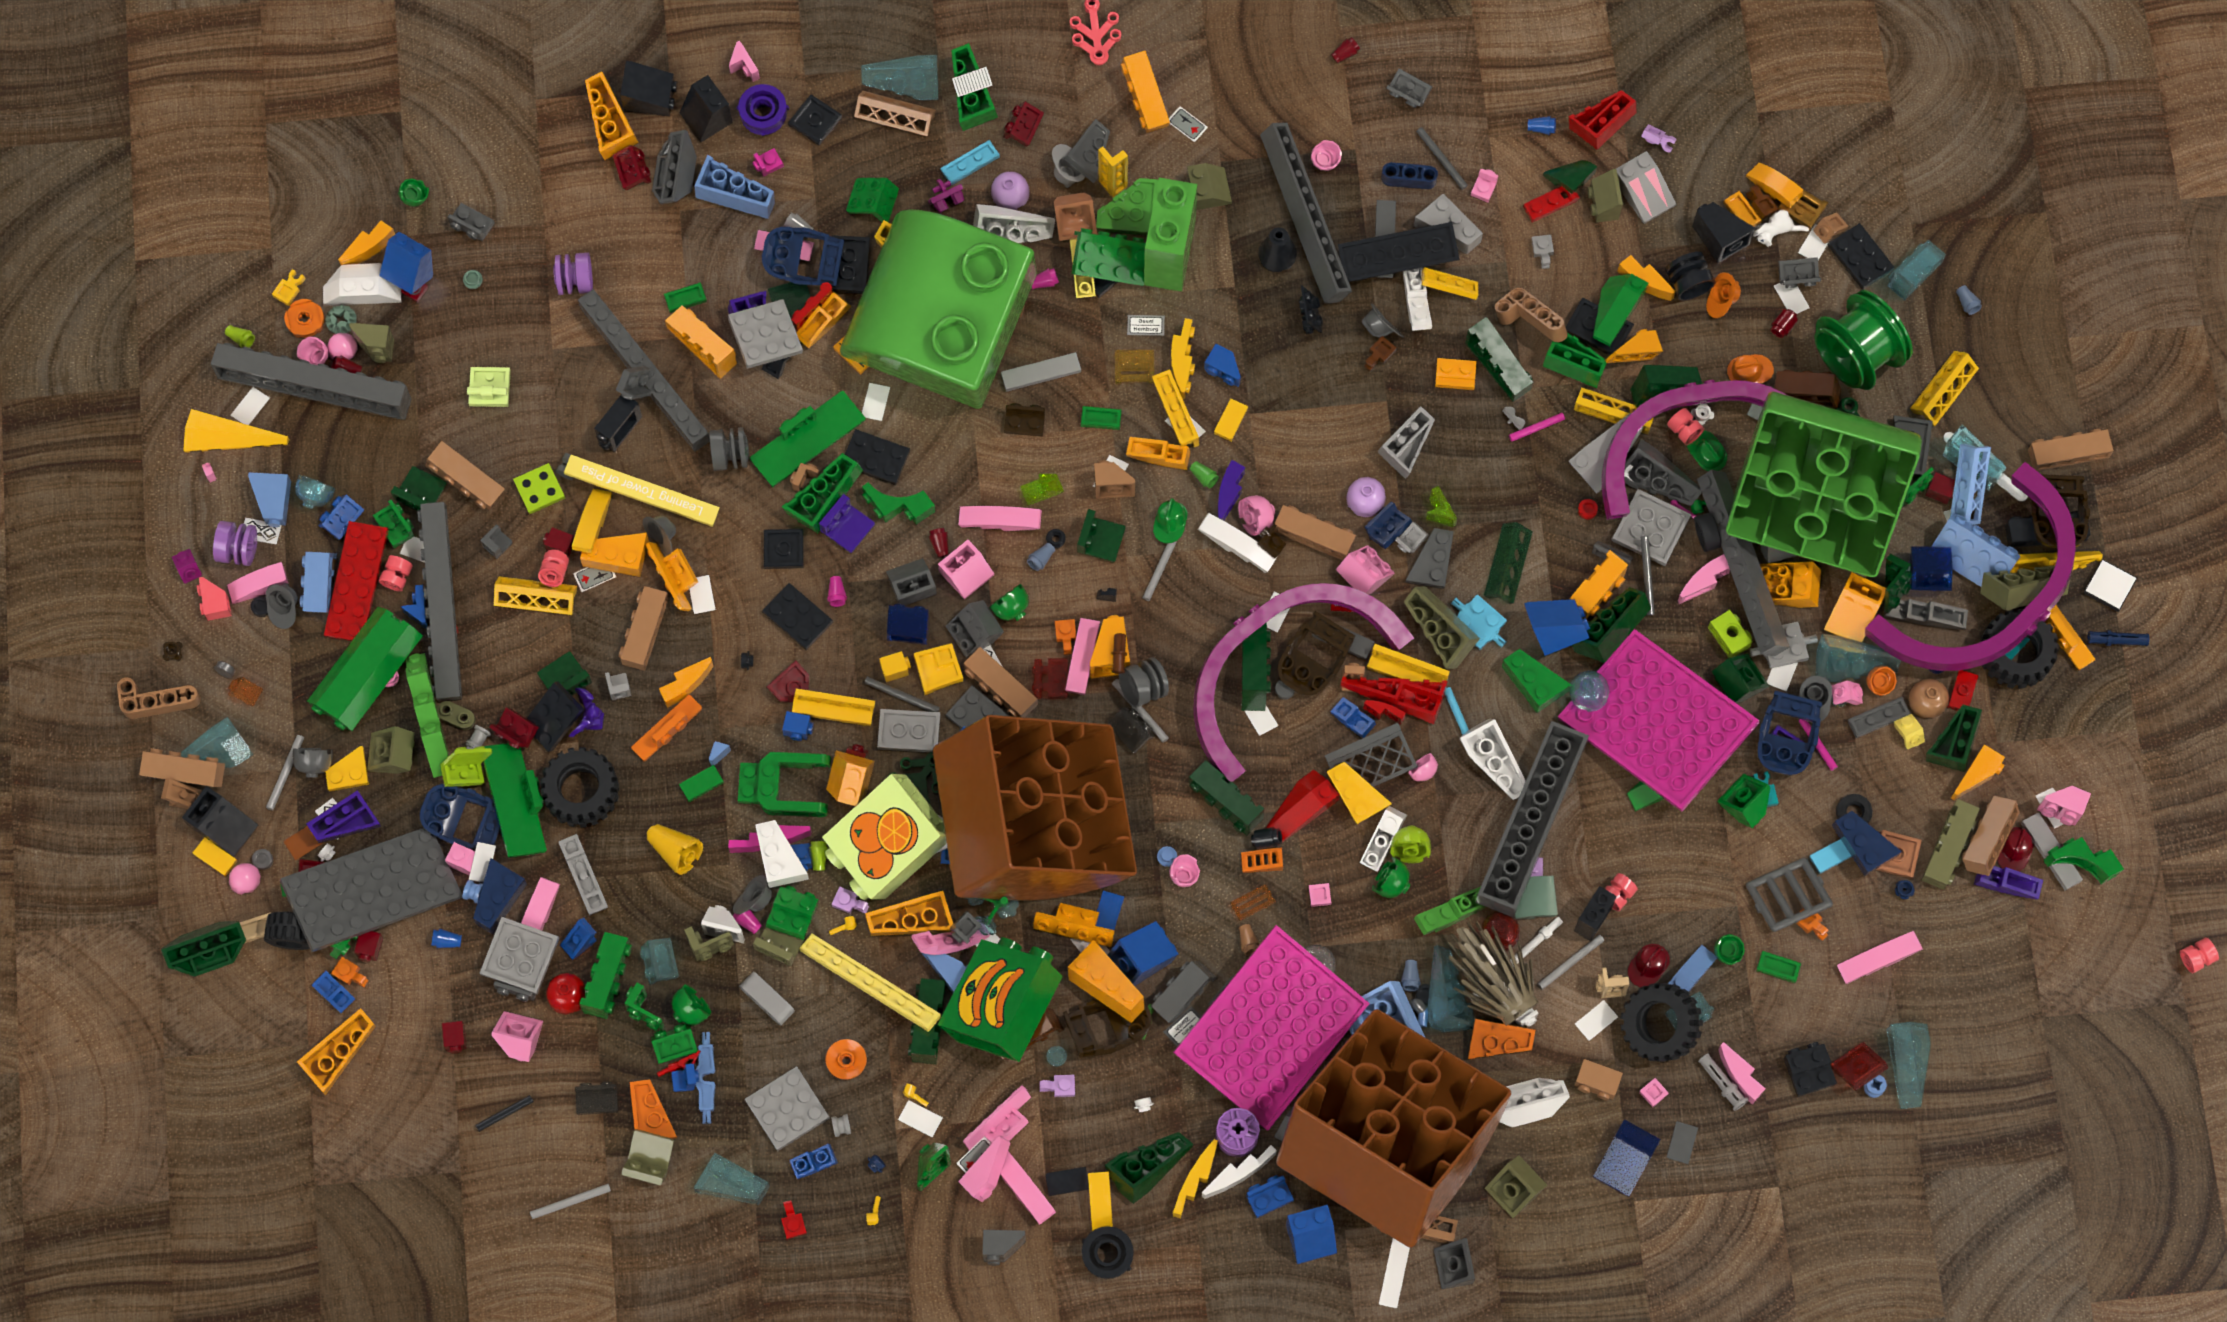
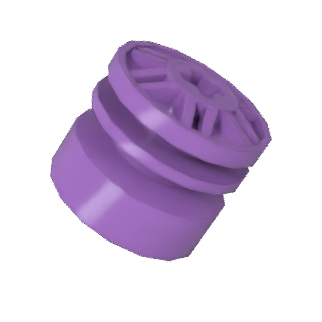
[553,253,593,295]
[213,521,257,566]
[1216,1108,1260,1157]

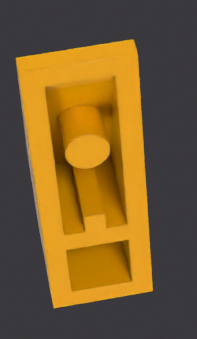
[1605,329,1663,363]
[1951,745,2005,800]

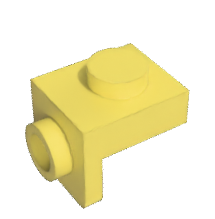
[1894,714,1925,749]

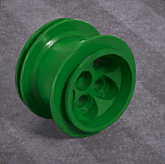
[1814,290,1913,390]

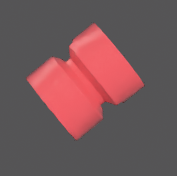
[1667,408,1704,445]
[538,550,569,587]
[379,555,413,591]
[1605,873,1638,911]
[2180,937,2219,974]

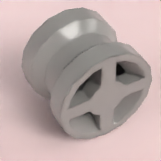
[831,1114,851,1137]

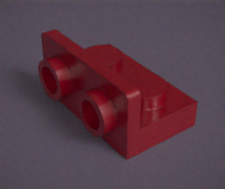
[1003,101,1044,147]
[612,145,651,190]
[489,707,539,749]

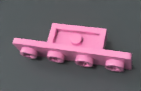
[963,1086,1031,1151]

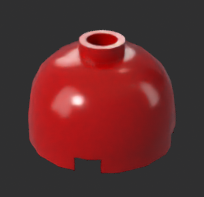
[546,973,586,1015]

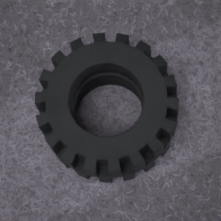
[264,912,310,950]

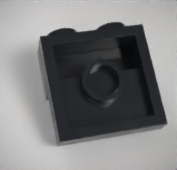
[1784,1042,1837,1097]

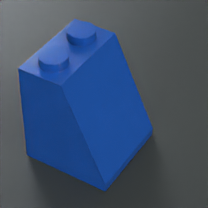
[379,232,433,294]
[1524,599,1590,656]
[1108,921,1178,986]
[1286,1205,1337,1264]

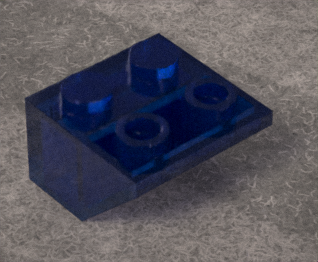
[1910,546,1953,591]
[887,604,930,645]

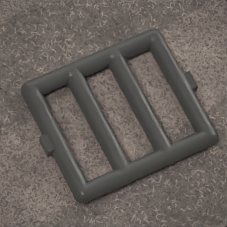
[1746,858,1833,932]

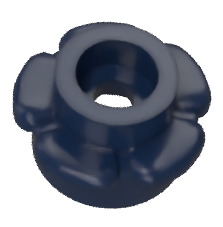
[1895,880,1915,900]
[867,1154,886,1173]

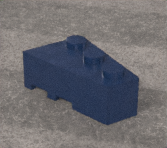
[1832,811,1902,876]
[473,858,527,934]

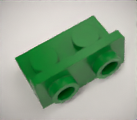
[651,1024,698,1064]

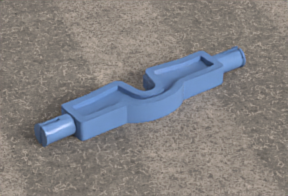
[696,1032,716,1124]

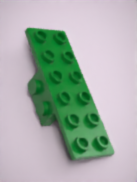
[750,391,866,487]
[483,743,547,857]

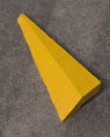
[2010,551,2103,573]

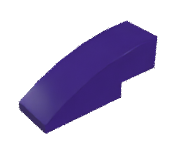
[1218,460,1245,521]
[1974,866,2043,899]

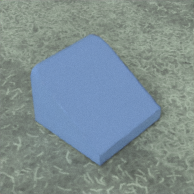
[709,741,731,766]

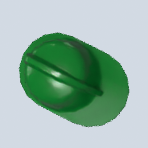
[1687,430,1727,472]
[1153,498,1188,544]

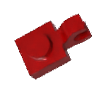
[781,1200,807,1239]

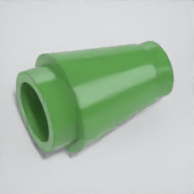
[1190,461,1219,488]

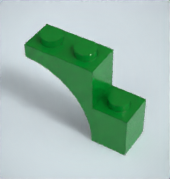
[862,482,936,525]
[2043,837,2124,884]

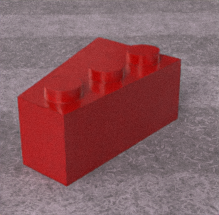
[1568,90,1636,150]

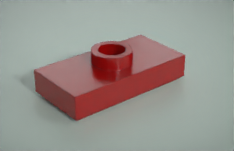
[1948,670,1979,710]

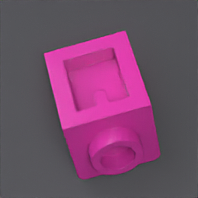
[752,148,784,177]

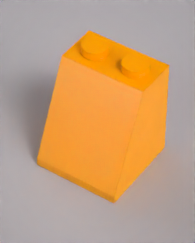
[1090,615,1130,679]
[826,750,875,806]

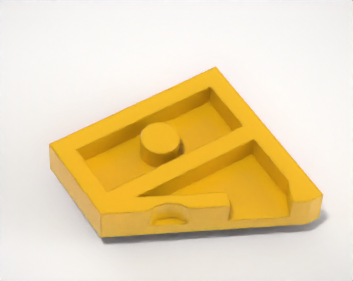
[326,746,369,792]

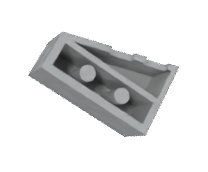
[1378,406,1435,479]

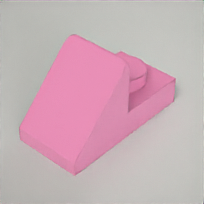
[729,41,760,82]

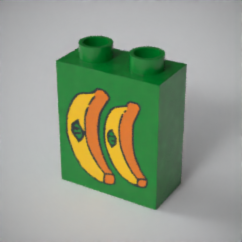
[937,937,1063,1062]

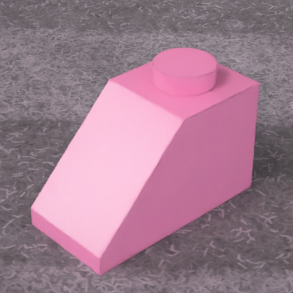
[445,842,475,876]

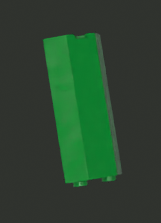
[307,607,423,731]

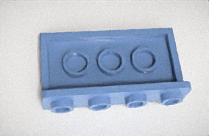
[1928,514,2020,587]

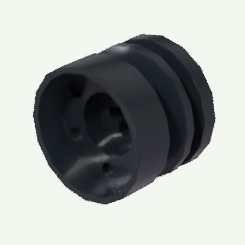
[1665,252,1716,301]

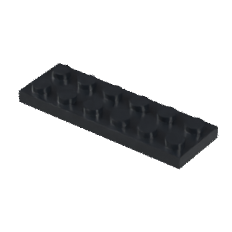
[1338,222,1460,282]

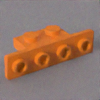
[631,695,702,761]

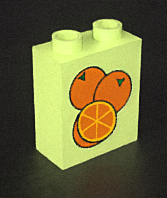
[822,774,947,900]

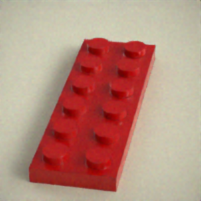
[324,521,389,641]

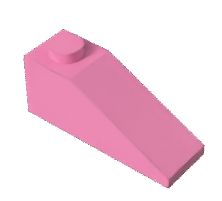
[958,1135,1010,1202]

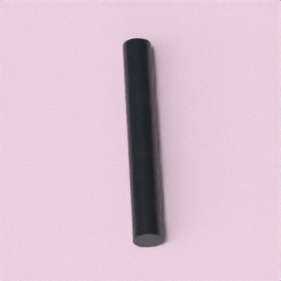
[476,1095,534,1132]

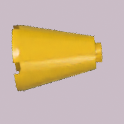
[647,824,703,875]

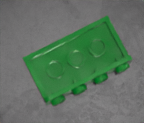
[1071,228,1146,286]

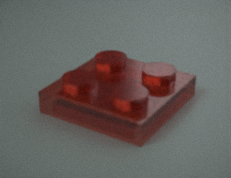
[1831,1042,1888,1091]

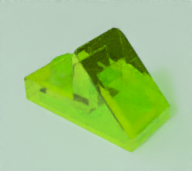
[1020,474,1064,506]
[1426,486,1457,527]

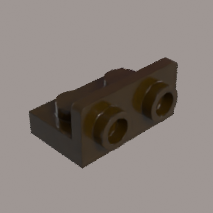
[1004,403,1045,437]

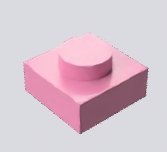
[1308,883,1331,907]
[1639,1078,1669,1108]

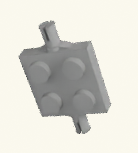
[1750,622,1818,668]

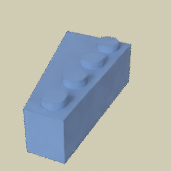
[695,155,775,219]

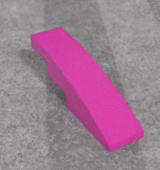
[728,825,812,853]

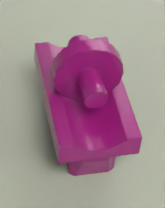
[928,179,964,213]

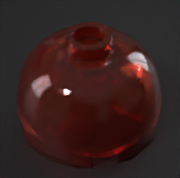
[1480,912,1521,952]

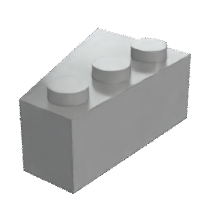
[1414,194,1483,254]

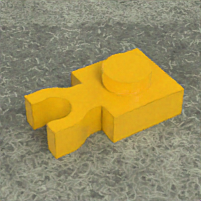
[272,269,305,306]

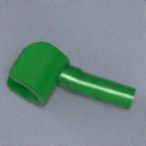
[1691,500,1706,514]

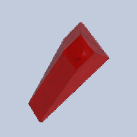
[1266,770,1340,848]

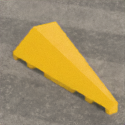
[183,409,289,453]

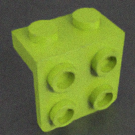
[440,746,492,787]

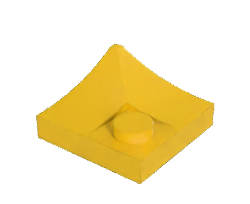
[914,643,963,695]

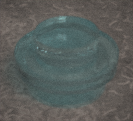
[1047,1046,1067,1067]

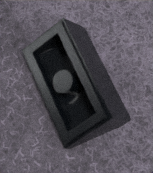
[1045,1167,1089,1196]

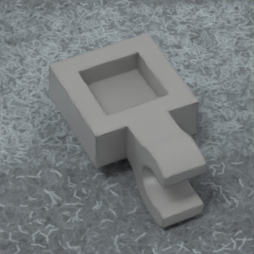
[1531,235,1554,269]

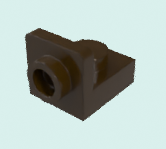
[1257,523,1286,559]

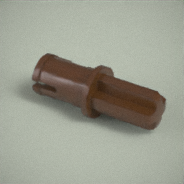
[1111,633,1127,674]

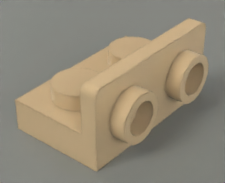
[1596,967,1629,998]

